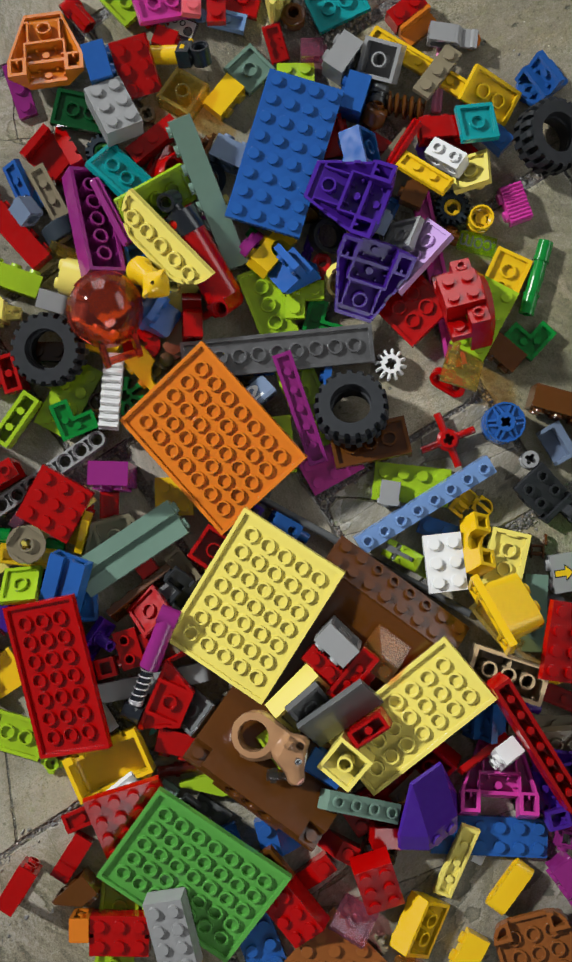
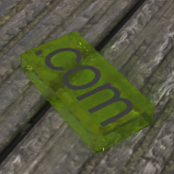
[456,230,498,258]

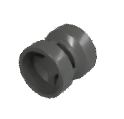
[367,83,389,107]

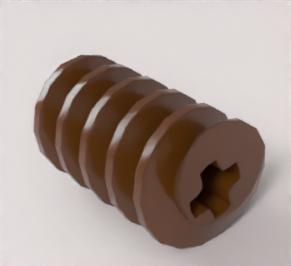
[386,91,426,121]

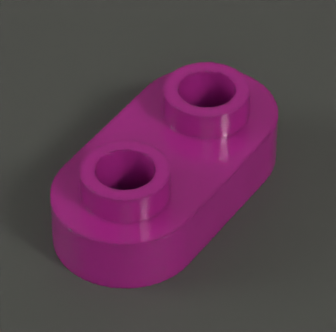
[239,231,264,258]

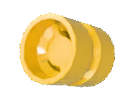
[466,204,494,235]

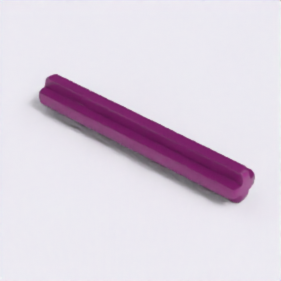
[90,177,132,247]

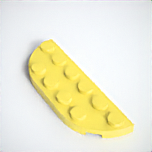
[122,188,216,285]

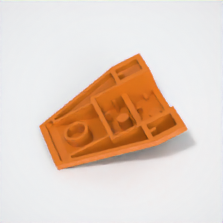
[7,11,85,90]

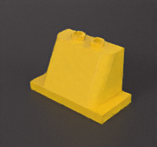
[468,573,545,656]

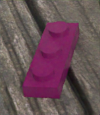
[2,65,39,121]

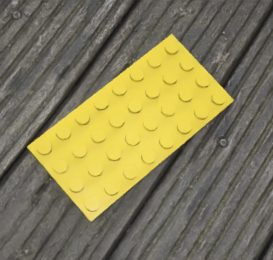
[328,636,497,796]

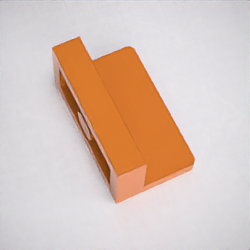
[398,3,437,47]

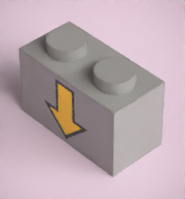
[544,552,572,594]

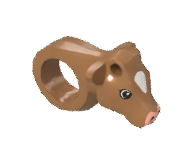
[231,710,310,786]

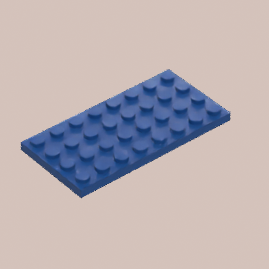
[225,68,344,239]

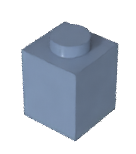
[8,196,43,227]

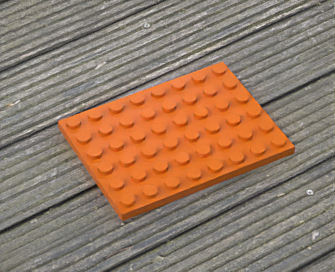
[119,341,308,535]

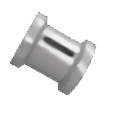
[519,451,539,469]

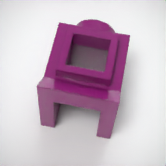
[552,826,572,852]

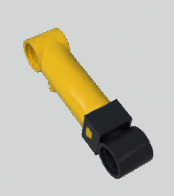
[148,38,212,69]

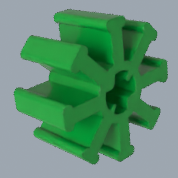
[120,376,143,416]

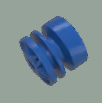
[480,402,526,445]

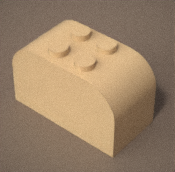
[467,642,549,707]

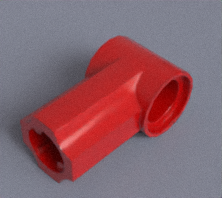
[58,0,96,34]

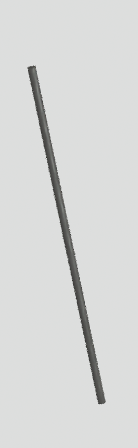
[260,497,472,617]

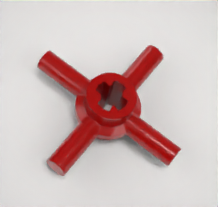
[420,412,476,468]

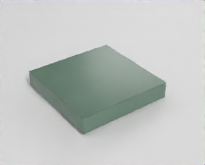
[223,43,276,97]

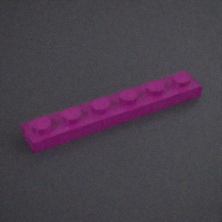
[272,350,328,466]

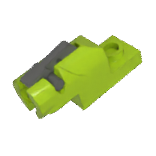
[381,538,427,579]

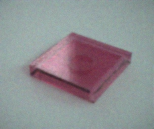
[328,892,379,949]

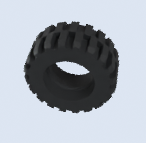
[513,97,572,176]
[10,312,89,387]
[314,370,389,448]

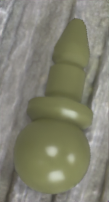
[152,352,174,381]

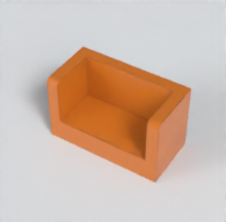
[69,908,95,943]

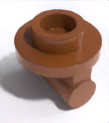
[443,225,460,246]

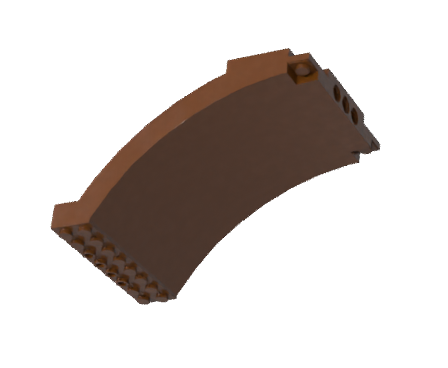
[182,535,470,852]

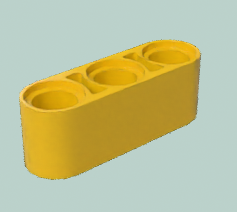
[485,857,534,915]

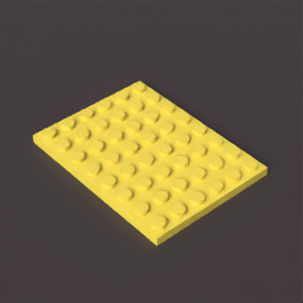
[169,507,346,705]

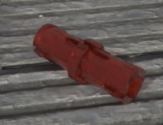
[157,761,197,779]

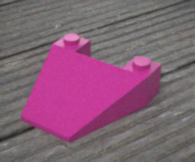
[458,735,540,820]

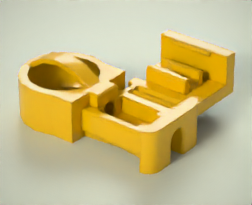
[447,489,493,519]

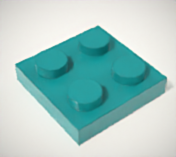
[454,102,500,144]

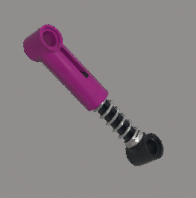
[119,604,181,725]

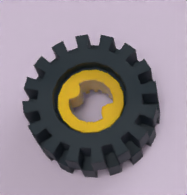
[434,190,470,227]

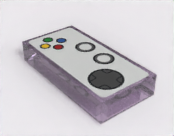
[159,19,199,41]

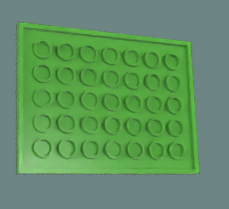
[96,786,292,962]

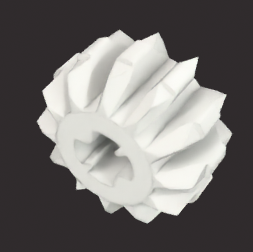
[374,348,407,381]

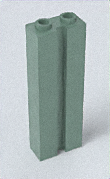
[81,500,191,597]

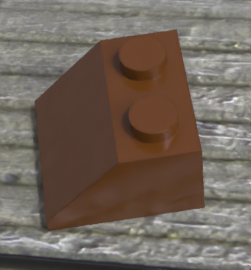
[52,866,102,907]

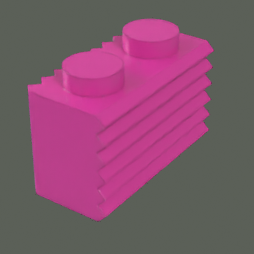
[495,181,533,227]

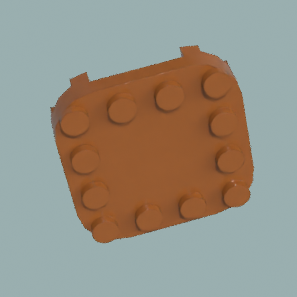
[494,908,572,962]

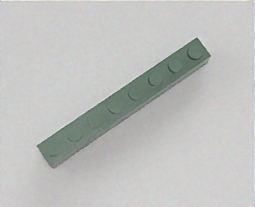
[166,113,248,269]

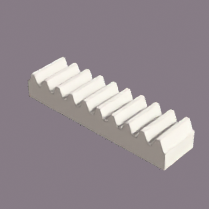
[98,352,125,431]

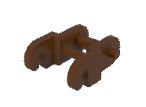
[528,533,547,559]

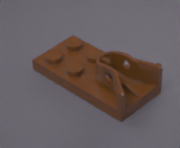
[330,415,412,470]

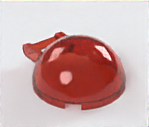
[66,270,144,369]

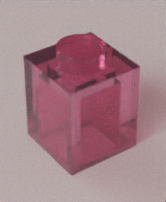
[300,37,327,63]

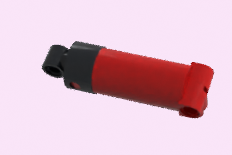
[157,189,243,321]

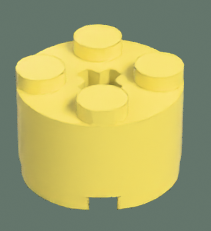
[54,257,92,300]

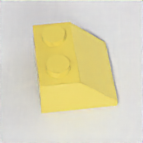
[317,730,376,792]

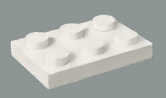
[421,531,468,594]

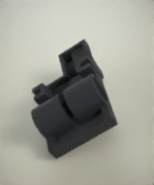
[513,462,572,524]
[164,566,199,611]

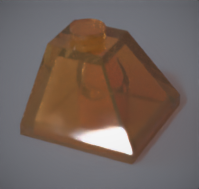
[360,623,412,684]

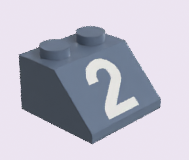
[246,375,277,406]

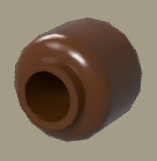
[281,2,305,32]
[360,100,388,131]

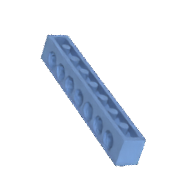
[353,455,497,553]

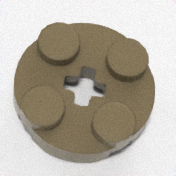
[6,525,46,565]

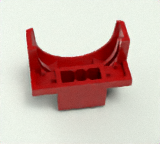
[431,258,495,351]

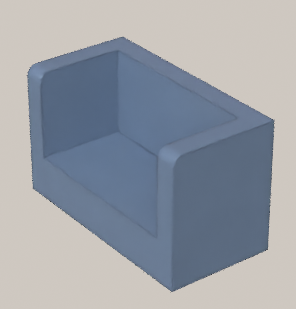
[535,420,572,466]

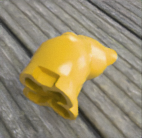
[126,256,170,298]

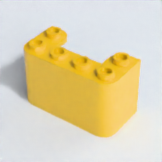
[62,724,156,805]

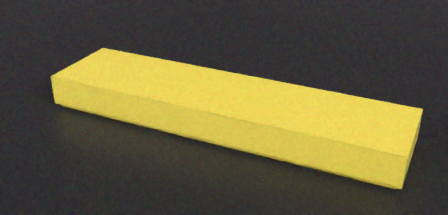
[432,822,481,899]

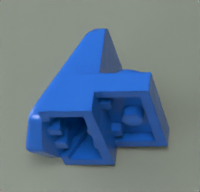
[515,50,568,106]
[268,243,322,295]
[129,291,182,338]
[461,702,507,744]

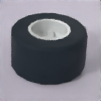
[41,215,73,248]

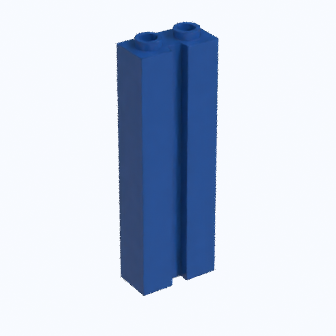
[38,549,94,613]

